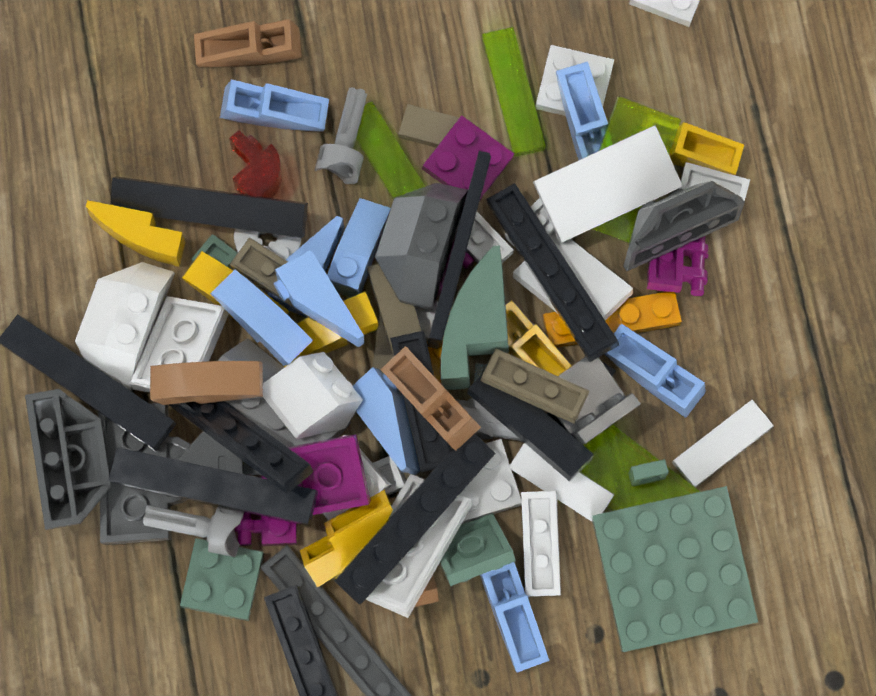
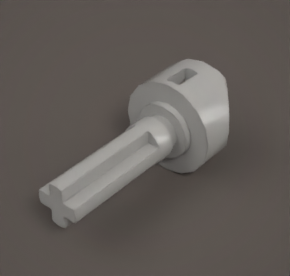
[315,87,367,184]
[143,505,244,557]

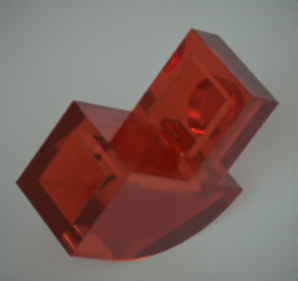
[229,130,282,198]

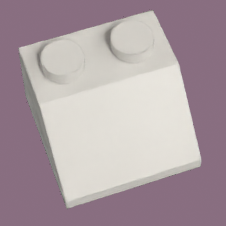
[263,352,363,439]

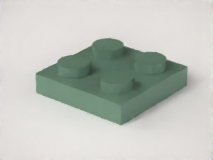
[439,513,516,586]
[180,538,264,621]

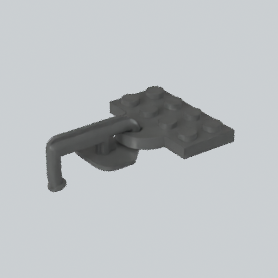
[98,403,261,545]

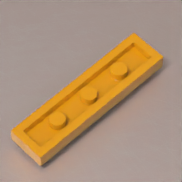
[542,292,682,348]

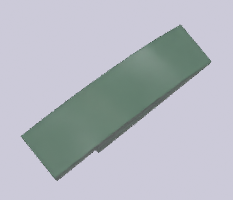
[441,245,509,390]

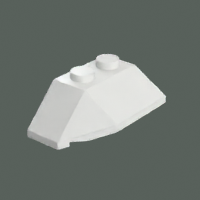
[75,262,175,392]

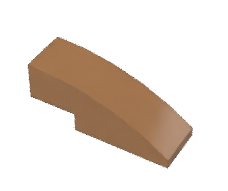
[194,19,302,67]
[380,346,481,451]
[150,361,263,405]

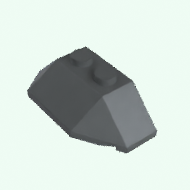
[623,181,745,271]
[375,183,468,310]
[25,389,112,530]

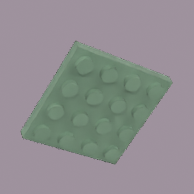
[591,486,758,652]

